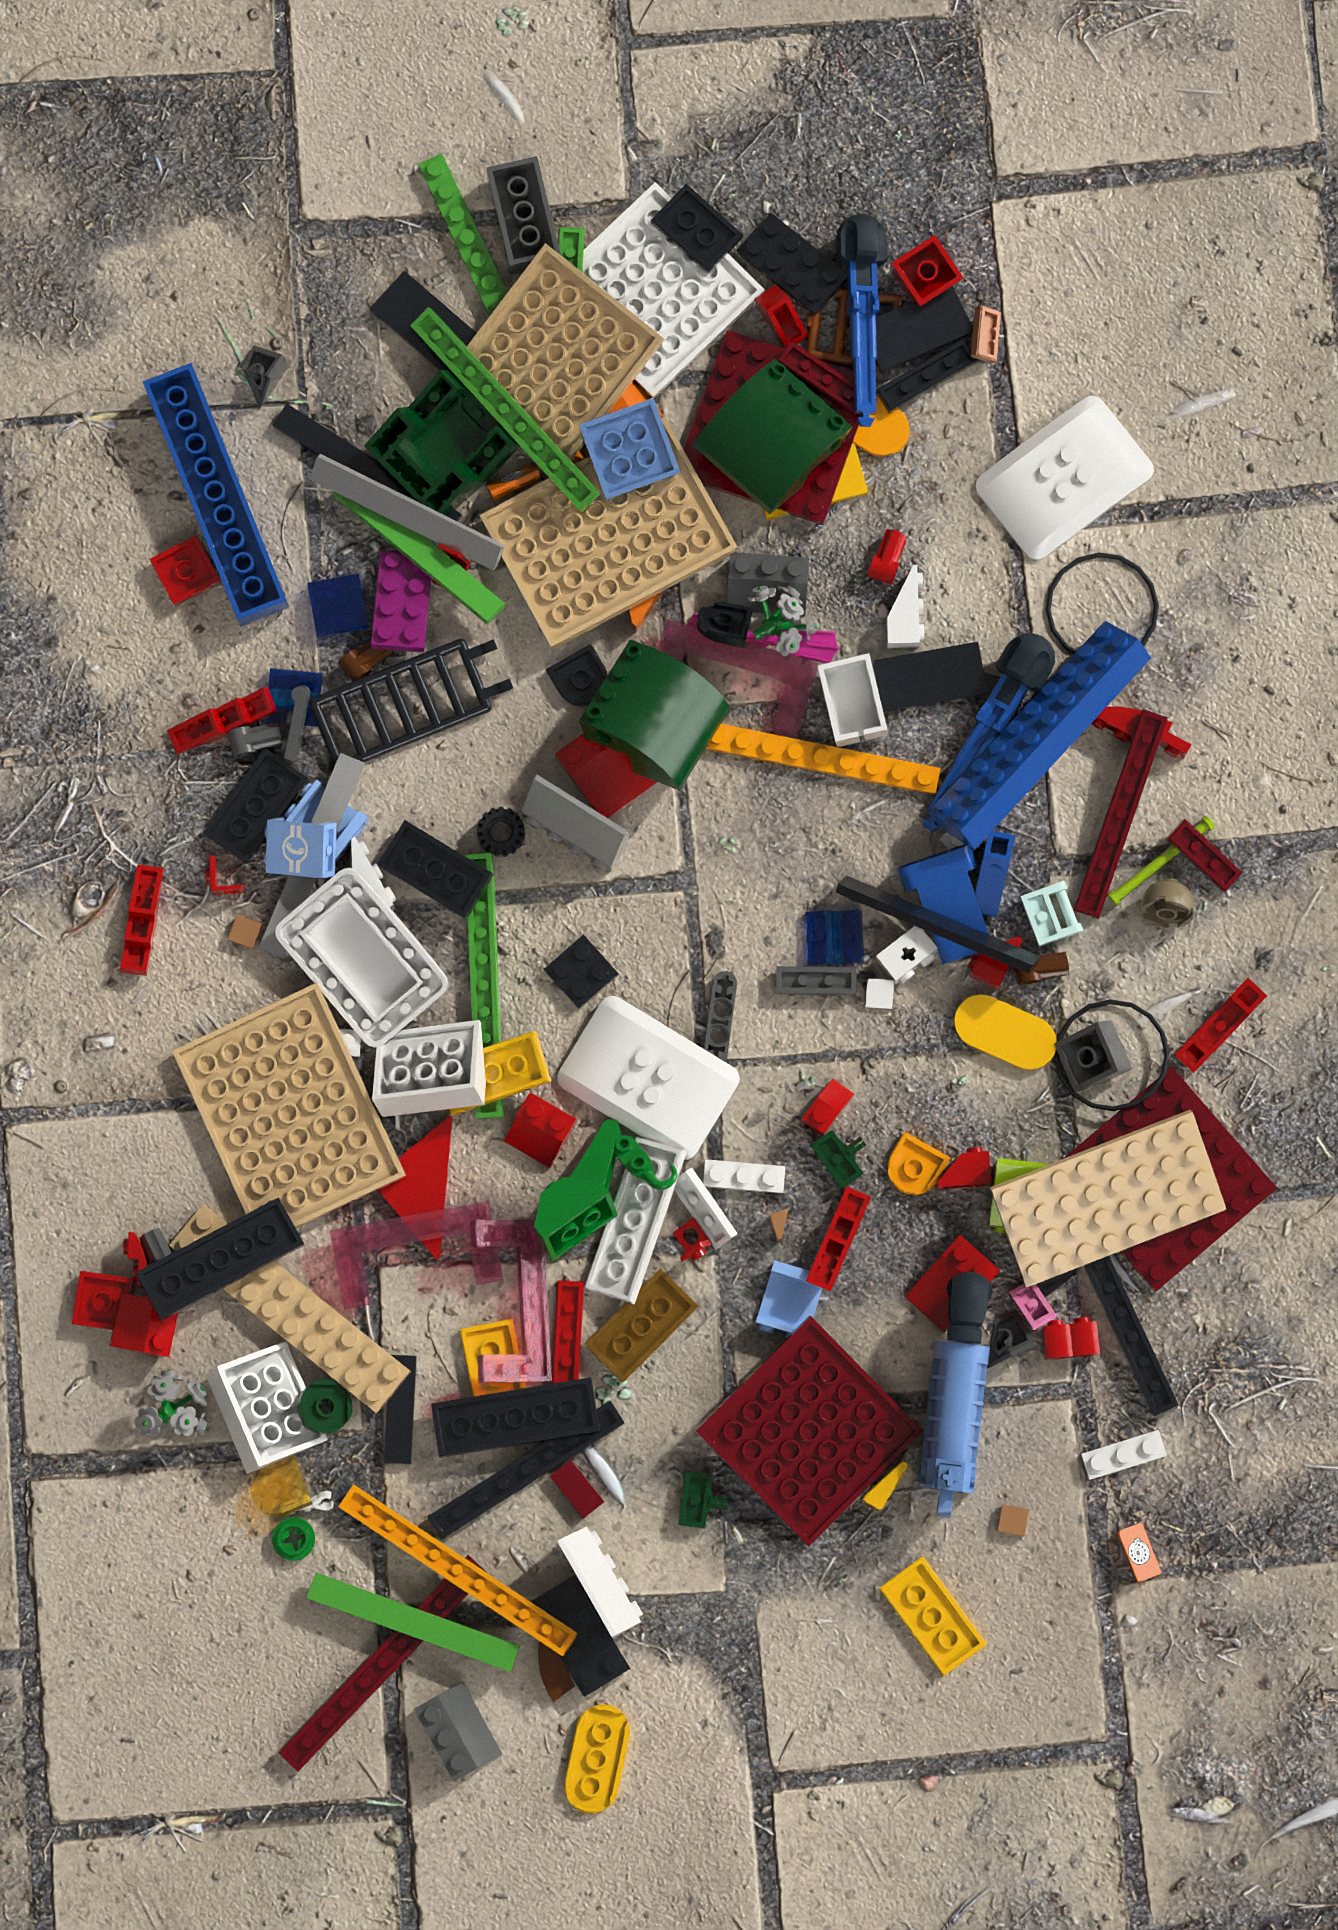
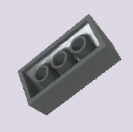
[486,156,561,275]

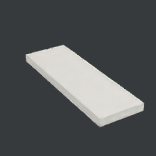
[584,1136,687,1304]

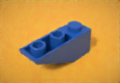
[975,830,1015,918]

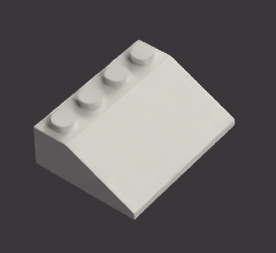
[372,1020,486,1117]
[206,1341,328,1474]
[557,1527,643,1639]

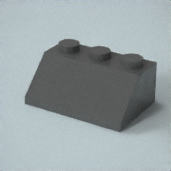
[727,552,809,616]
[414,1682,502,1781]

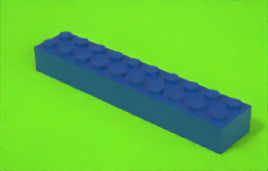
[143,363,289,627]
[929,621,1151,850]

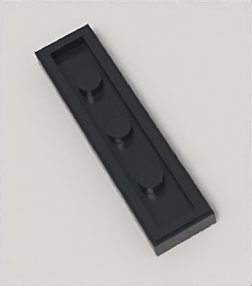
[876,339,977,414]
[384,1355,417,1464]

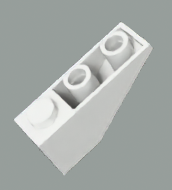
[886,565,924,649]
[351,837,396,911]

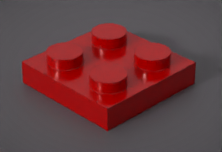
[149,535,221,607]
[71,1271,134,1330]

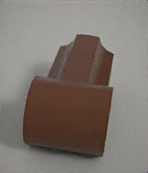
[338,640,394,681]
[1015,952,1069,985]

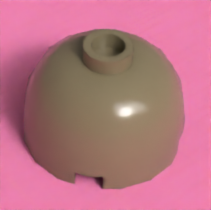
[1140,878,1194,928]

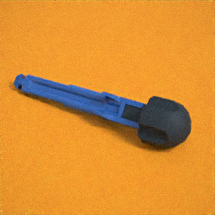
[836,213,888,428]
[923,633,1055,832]

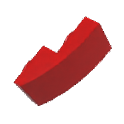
[123,1232,149,1288]

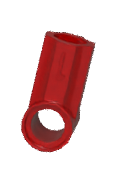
[867,529,907,585]

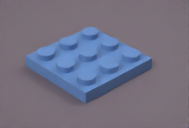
[579,397,680,500]

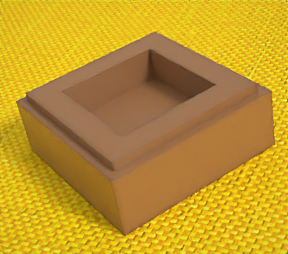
[228,915,262,949]
[997,1505,1029,1537]

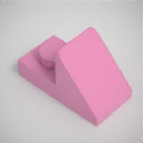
[1009,1284,1057,1330]

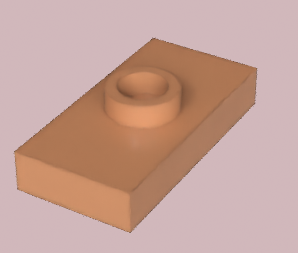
[970,305,1001,364]

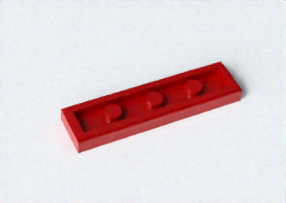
[552,1280,584,1384]

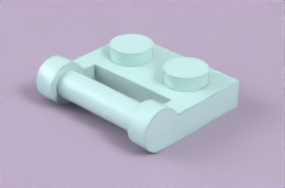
[1020,881,1083,947]

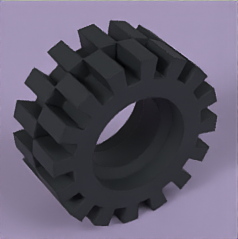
[477,807,525,857]

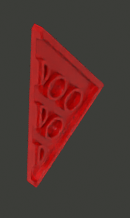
[378,1115,453,1261]

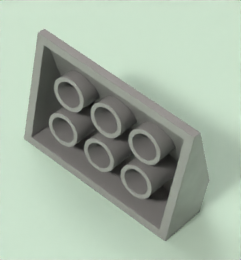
[521,775,628,871]

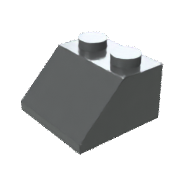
[1054,1020,1132,1092]

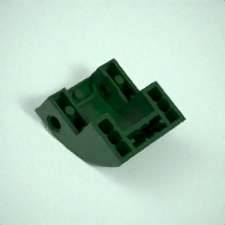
[692,359,852,514]
[364,370,520,515]
[579,639,730,791]

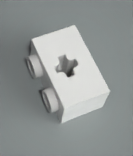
[875,926,938,984]

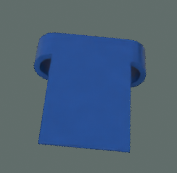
[897,844,989,964]

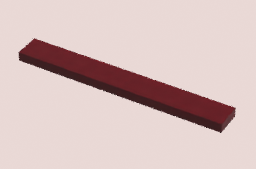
[1073,709,1168,919]

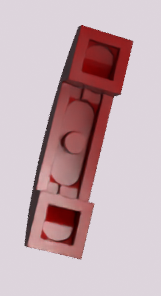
[1174,978,1267,1073]

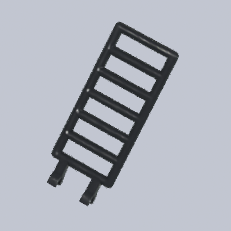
[309,638,513,767]

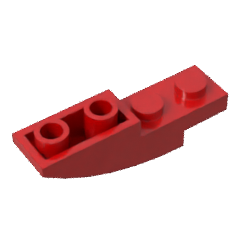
[1091,706,1192,758]

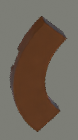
[538,1641,575,1702]

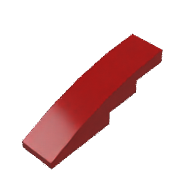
[167,687,277,754]
[120,864,164,976]
[806,1186,871,1292]

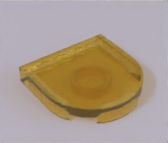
[251,1454,313,1517]

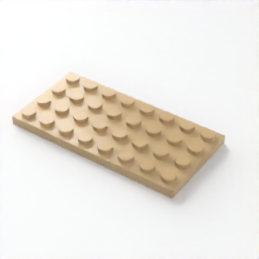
[990,1110,1226,1287]

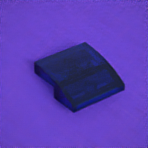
[307,573,369,637]
[264,668,323,727]
[805,909,864,965]

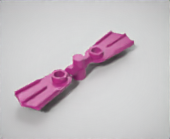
[684,613,839,663]

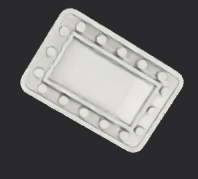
[975,396,1154,561]
[275,868,448,1047]
[557,996,739,1160]

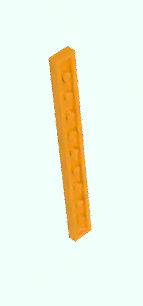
[706,724,941,795]
[338,1484,578,1656]

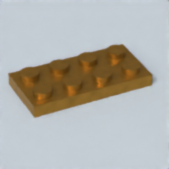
[585,1268,699,1383]

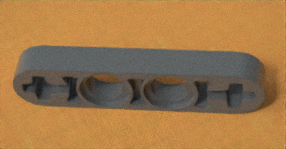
[704,971,737,1063]

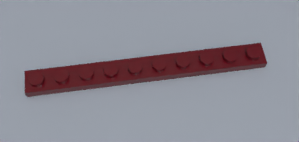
[279,1555,487,1772]

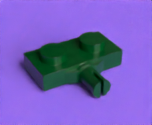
[810,1130,866,1190]
[678,1471,728,1529]

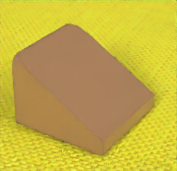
[768,1209,788,1242]

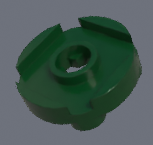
[297,1380,353,1435]

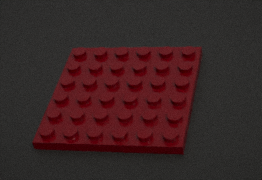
[684,330,859,526]
[1063,1067,1277,1293]
[695,1315,923,1546]

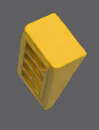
[862,1461,908,1511]

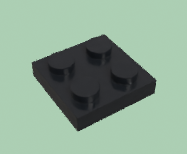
[544,934,619,1010]

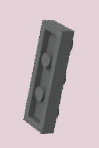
[776,966,856,995]

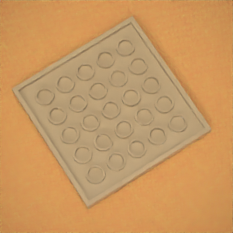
[467,243,665,461]

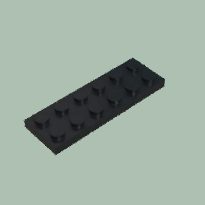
[135,1197,304,1321]
[431,1377,600,1458]

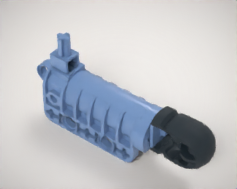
[918,1272,993,1518]

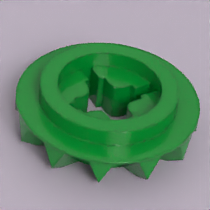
[272,1517,315,1561]

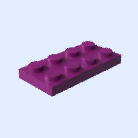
[371,549,431,652]

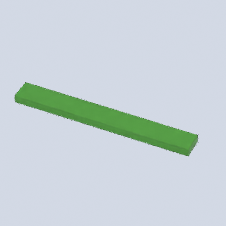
[333,492,505,625]
[306,1573,520,1672]

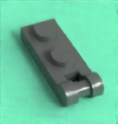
[281,685,311,761]

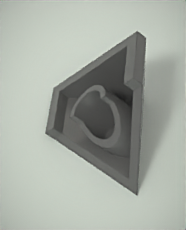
[240,346,288,410]
[987,1310,1036,1369]

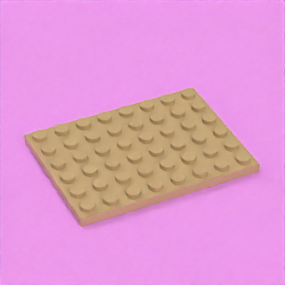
[479,416,739,650]
[172,983,406,1228]

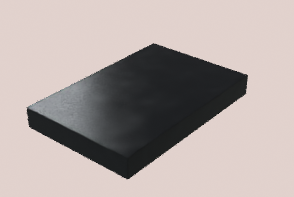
[651,184,743,274]

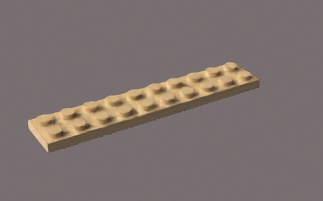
[169,1204,411,1414]

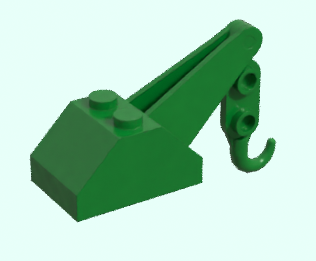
[534,1119,678,1261]

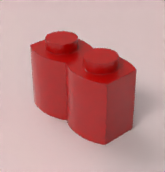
[1041,1317,1100,1360]

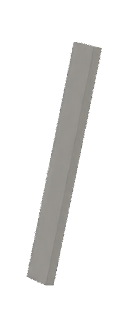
[309,454,505,570]
[258,753,365,959]

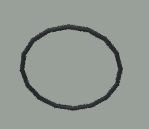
[1046,552,1159,654]
[1054,999,1170,1111]

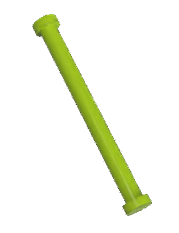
[1107,815,1215,906]

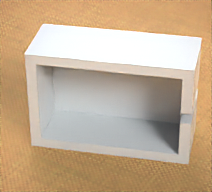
[818,653,889,747]

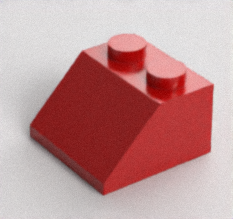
[889,235,964,307]
[504,1092,577,1168]
[109,1293,178,1357]

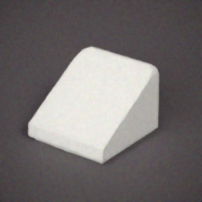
[865,979,894,1009]

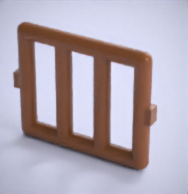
[806,287,902,370]

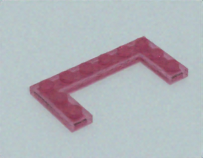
[658,619,819,739]
[330,1200,503,1310]
[470,1220,552,1383]

